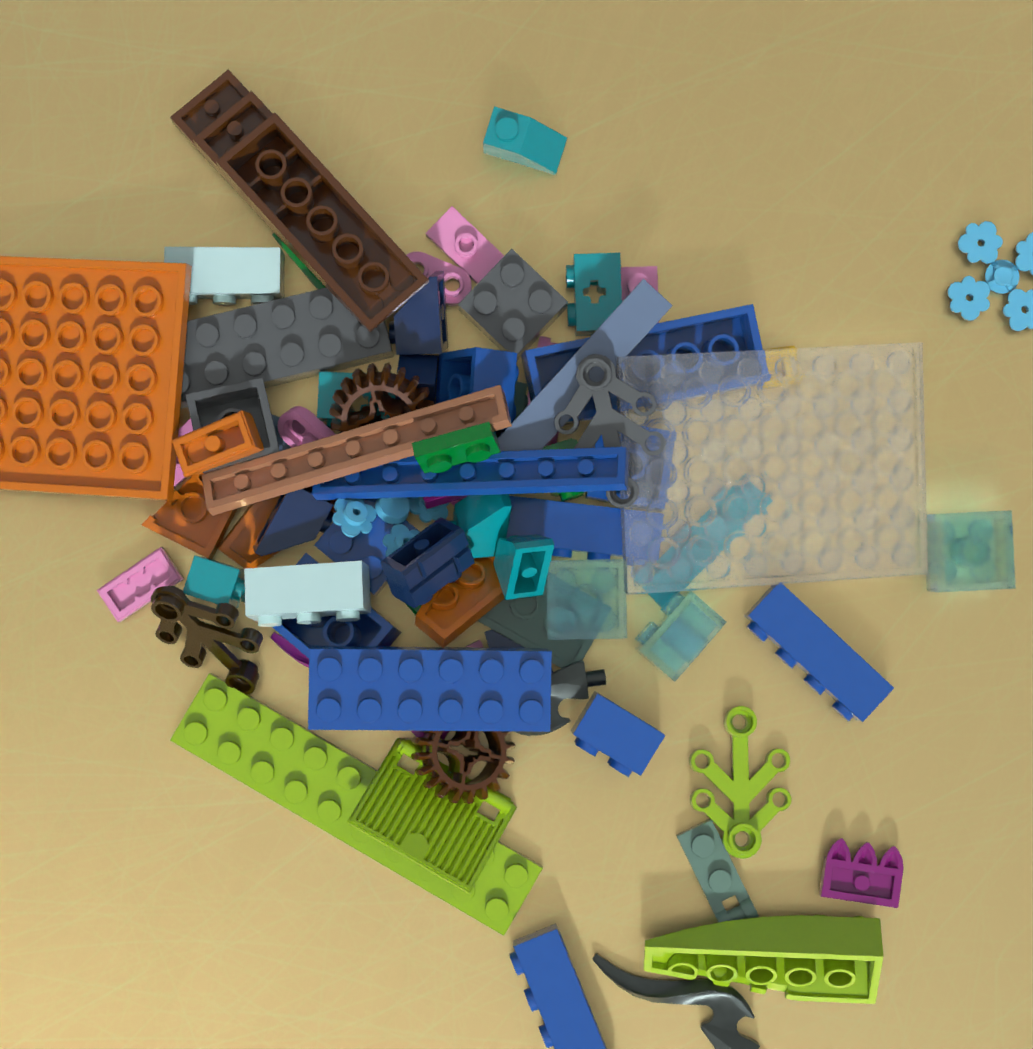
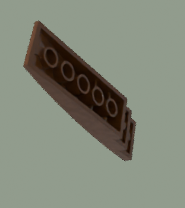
[170,69,429,332]

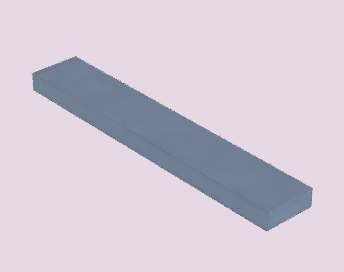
[498,279,673,451]

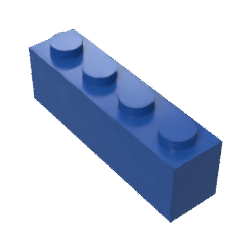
[506,495,663,567]
[744,581,894,722]
[509,923,607,1049]

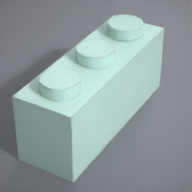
[164,247,285,305]
[244,560,371,627]

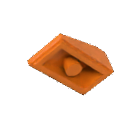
[171,410,264,477]

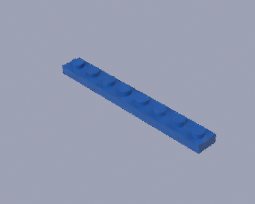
[312,447,629,500]

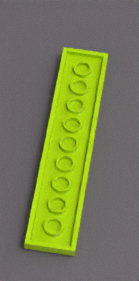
[170,673,543,936]

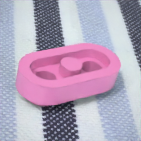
[407,251,472,306]
[277,406,335,448]

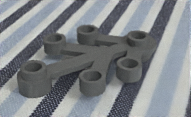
[554,354,666,508]

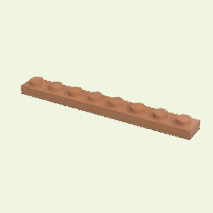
[202,385,512,516]

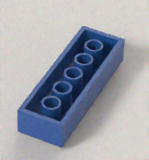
[521,304,769,425]
[308,646,552,732]

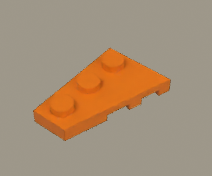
[415,557,505,648]

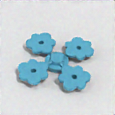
[947,221,1033,331]
[332,497,449,557]

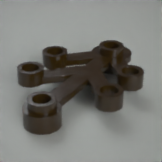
[151,586,263,694]

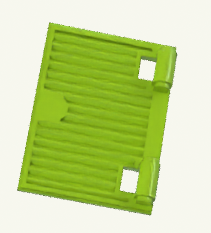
[347,738,517,894]

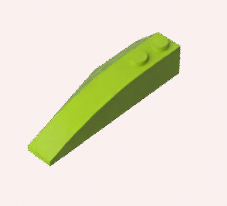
[644,915,884,1004]

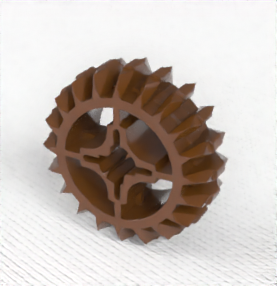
[329,362,435,434]
[411,731,516,804]

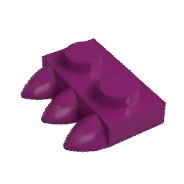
[819,838,904,908]

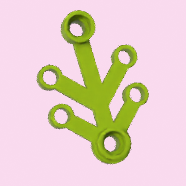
[689,706,791,859]

